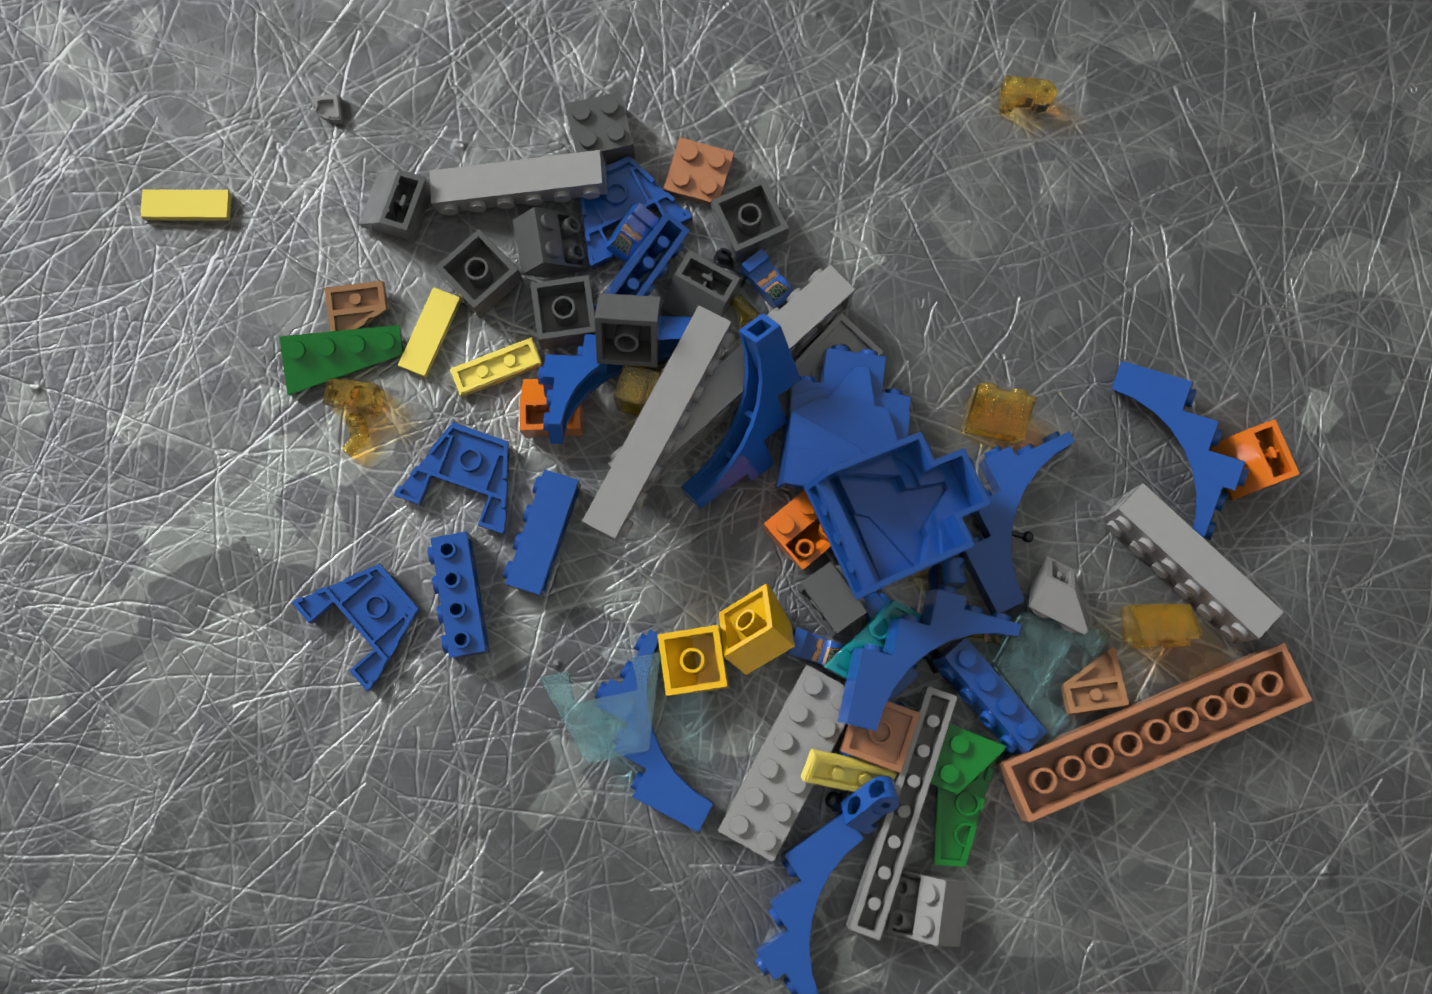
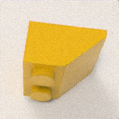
[719,583,795,675]
[657,625,730,696]

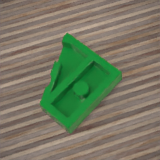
[930,724,1006,794]

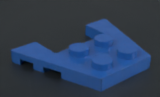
[580,156,692,269]
[394,422,510,535]
[292,564,421,692]

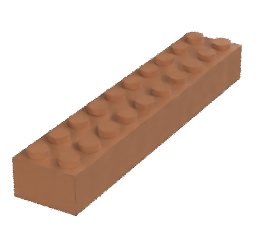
[996,643,1313,823]

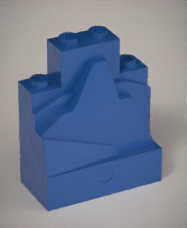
[776,345,911,489]
[803,432,991,600]

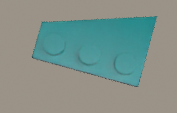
[824,600,921,679]

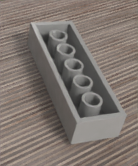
[1102,483,1283,643]
[718,664,845,862]

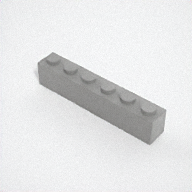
[430,150,608,216]

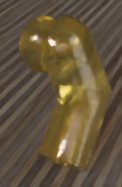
[731,294,759,330]
[341,412,369,458]

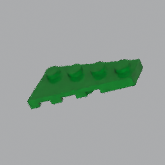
[279,325,404,395]
[932,759,996,867]

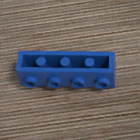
[594,212,690,309]
[503,469,581,598]
[427,532,490,659]
[932,637,1047,755]

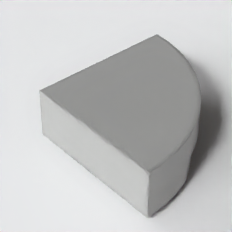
[310,93,344,124]

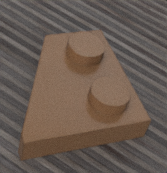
[324,281,388,331]
[1060,648,1129,716]

